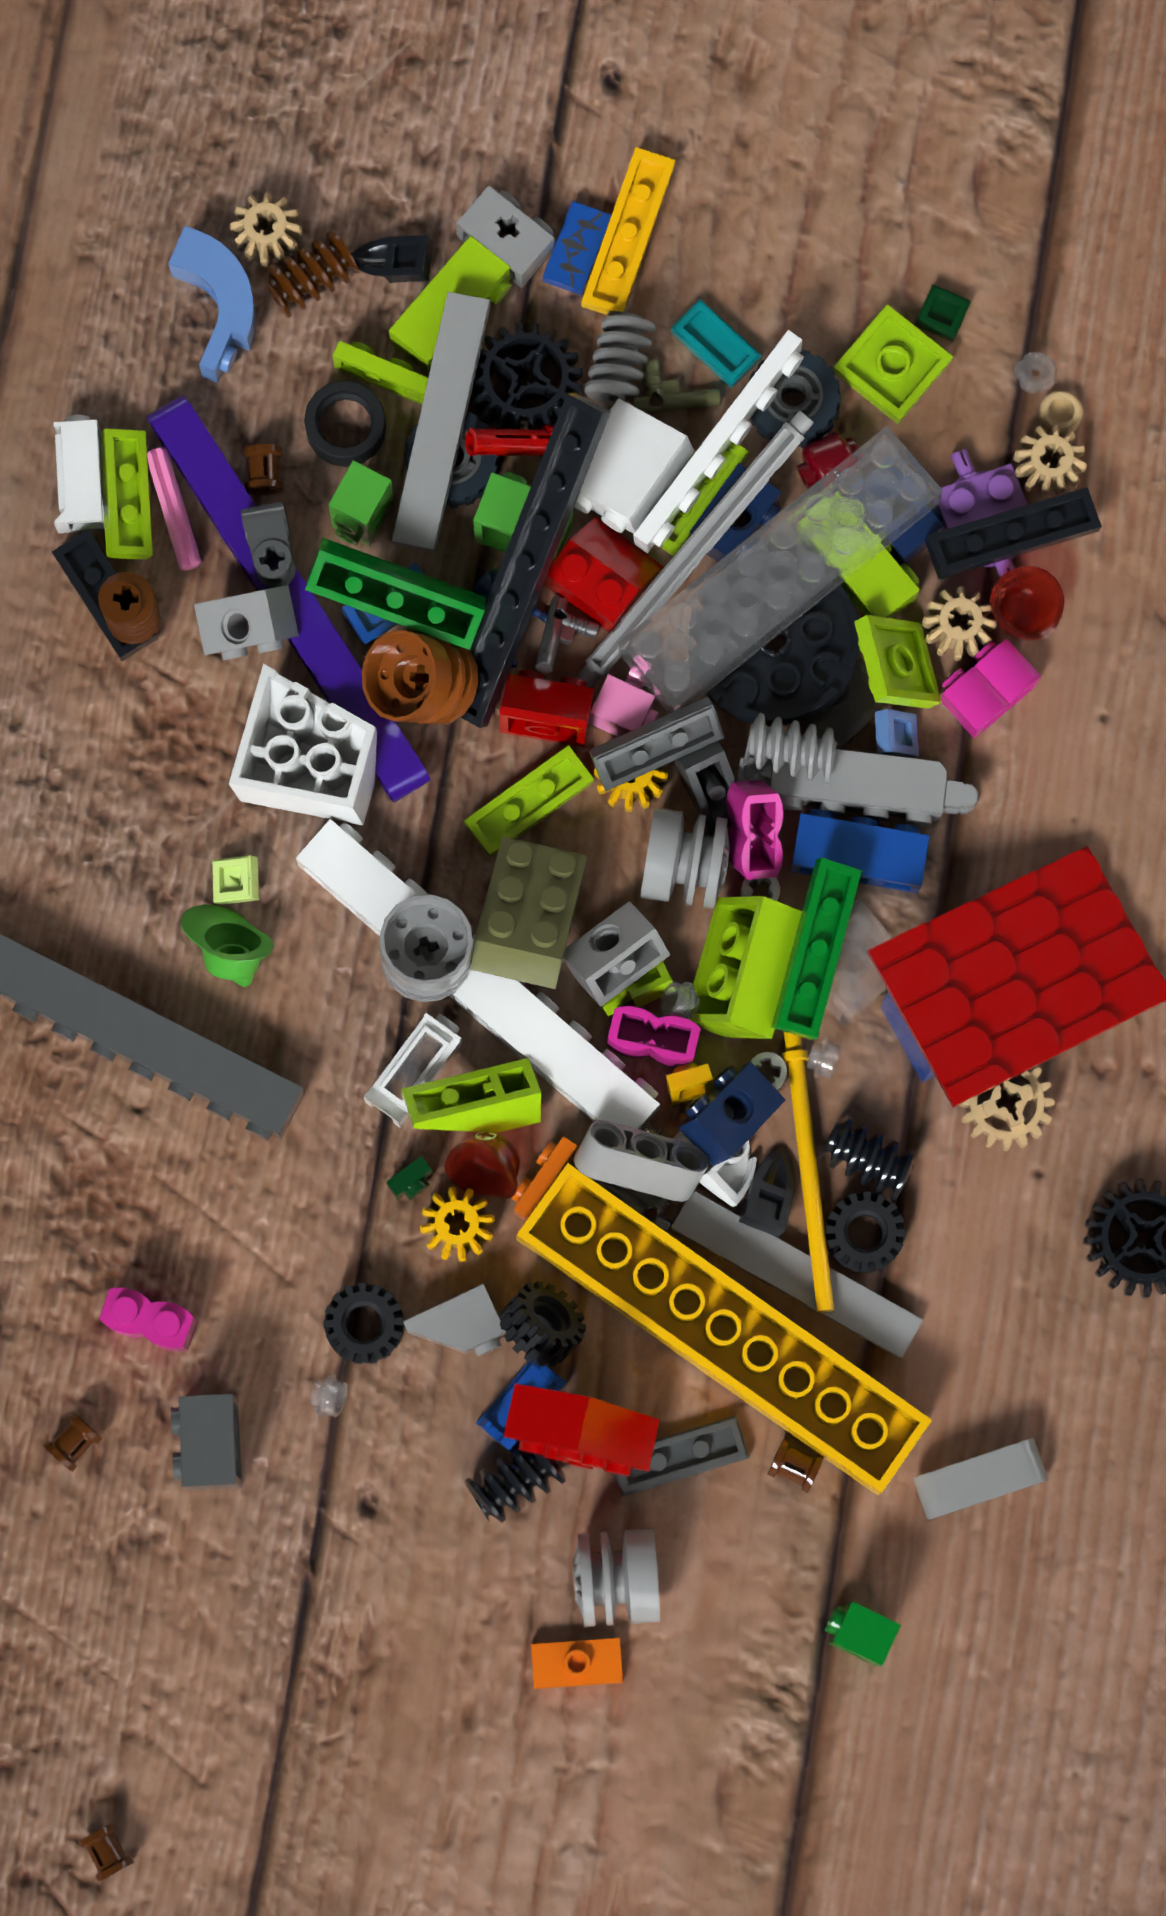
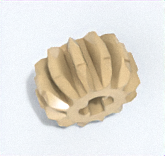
[230,192,303,267]
[1013,424,1087,499]
[922,586,996,661]

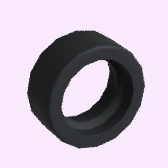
[304,380,386,467]

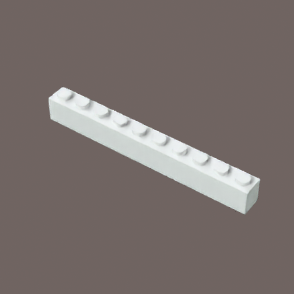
[296,819,660,1130]

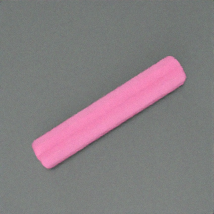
[147,447,202,571]

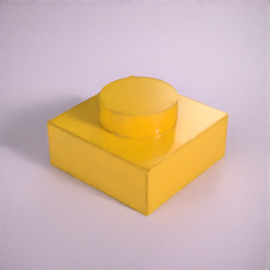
[666,1063,714,1105]

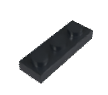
[52,530,158,662]

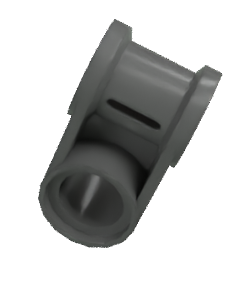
[240,500,295,588]

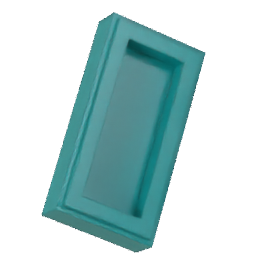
[670,299,762,389]

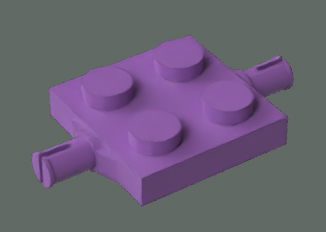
[930,449,1028,589]

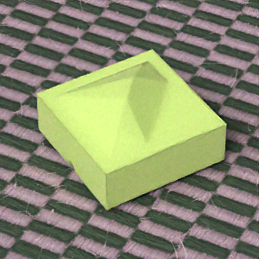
[212,855,259,905]

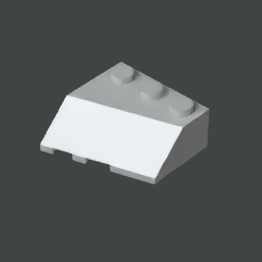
[229,663,377,825]

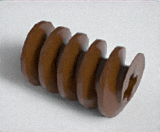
[264,231,360,318]
[98,572,161,645]

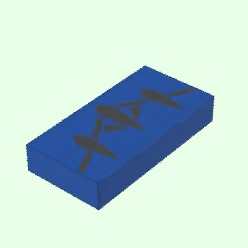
[542,201,611,296]

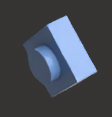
[875,709,919,758]

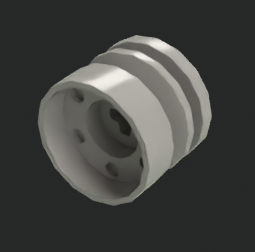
[640,807,731,909]
[380,894,473,1002]
[573,1528,660,1627]

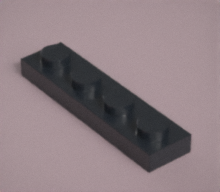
[925,487,1102,580]

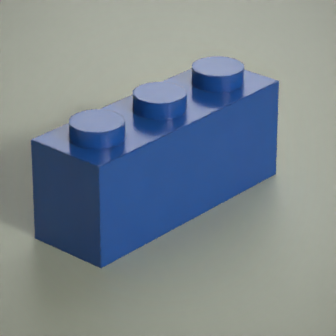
[790,809,930,894]

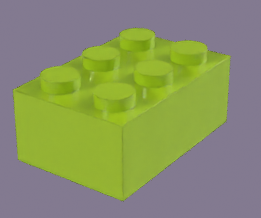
[684,896,802,1039]

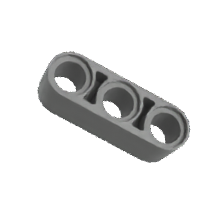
[574,1120,709,1202]
[913,1438,1048,1521]

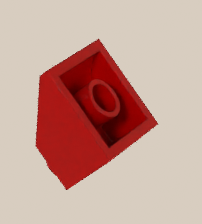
[544,517,664,633]
[499,670,594,747]

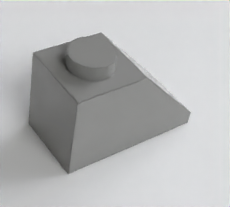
[403,1284,506,1357]

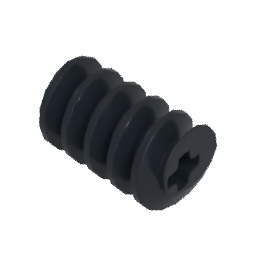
[817,1114,914,1203]
[465,1449,566,1523]

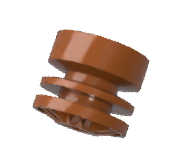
[362,630,478,725]

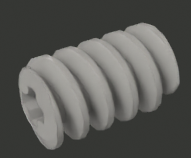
[584,311,656,406]
[743,713,837,784]

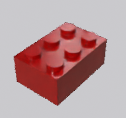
[503,1383,660,1477]

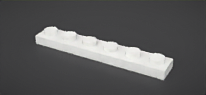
[633,330,804,553]

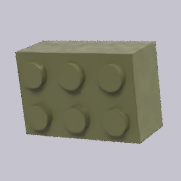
[470,836,587,989]

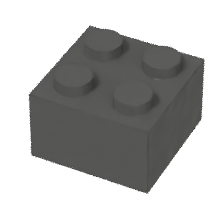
[171,1394,242,1491]

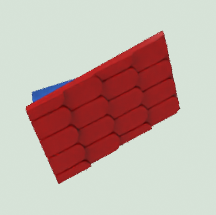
[867,846,1166,1108]

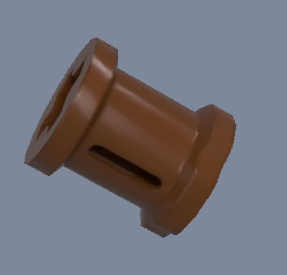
[244,444,283,496]
[43,1412,102,1472]
[767,1438,824,1493]
[78,1822,134,1882]

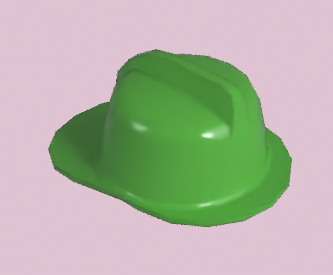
[180,904,274,987]

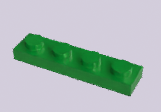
[771,857,862,1040]

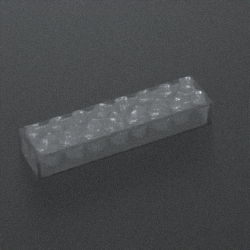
[619,426,943,714]

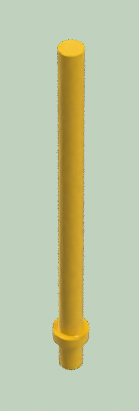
[782,1031,834,1313]

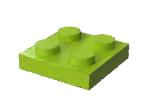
[833,304,953,425]
[854,615,942,709]

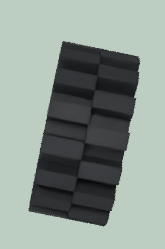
[825,1192,906,1274]
[500,1281,586,1367]
[324,1282,404,1365]

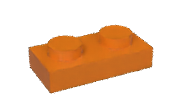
[511,1136,578,1221]

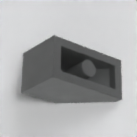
[674,741,736,835]

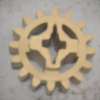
[958,1067,1055,1151]

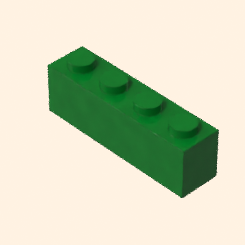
[305,537,486,650]

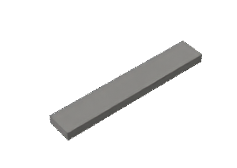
[392,292,491,552]
[670,1191,923,1359]

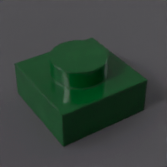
[386,1156,433,1201]

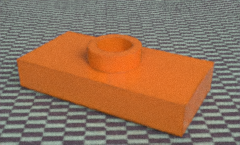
[531,1638,623,1689]

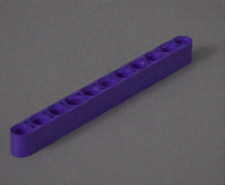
[146,394,431,803]

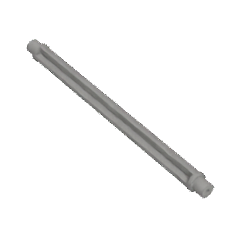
[577,410,814,688]

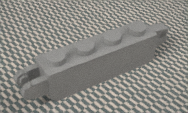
[737,749,979,826]

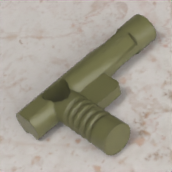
[634,360,720,413]

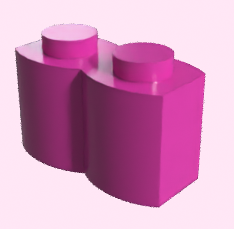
[941,639,1042,739]
[726,779,783,880]
[607,1006,701,1067]
[99,1288,197,1352]

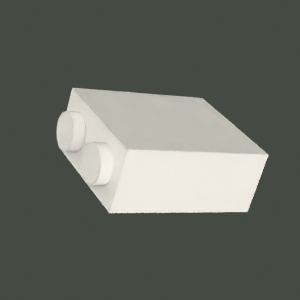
[574,398,695,534]

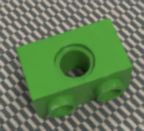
[328,460,394,546]

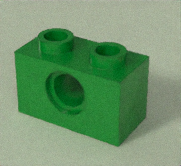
[824,1601,901,1666]

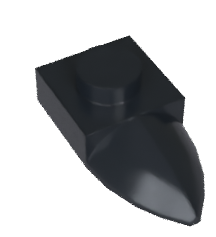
[351,235,434,283]
[739,1147,795,1237]

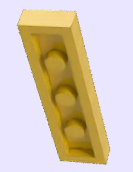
[581,147,676,315]

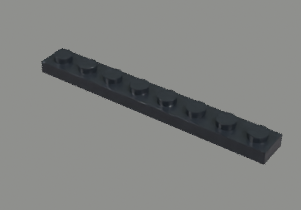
[461,393,611,728]

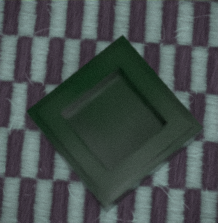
[914,284,971,342]

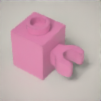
[589,657,659,737]

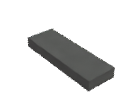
[589,697,724,791]
[615,1415,749,1497]

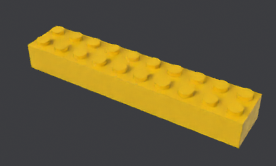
[516,1163,932,1496]

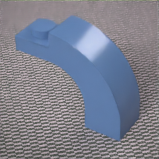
[168,226,256,383]

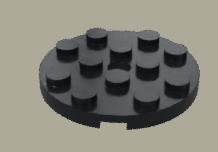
[688,558,861,726]

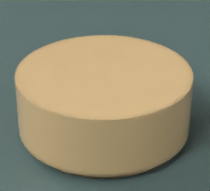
[1039,390,1083,436]

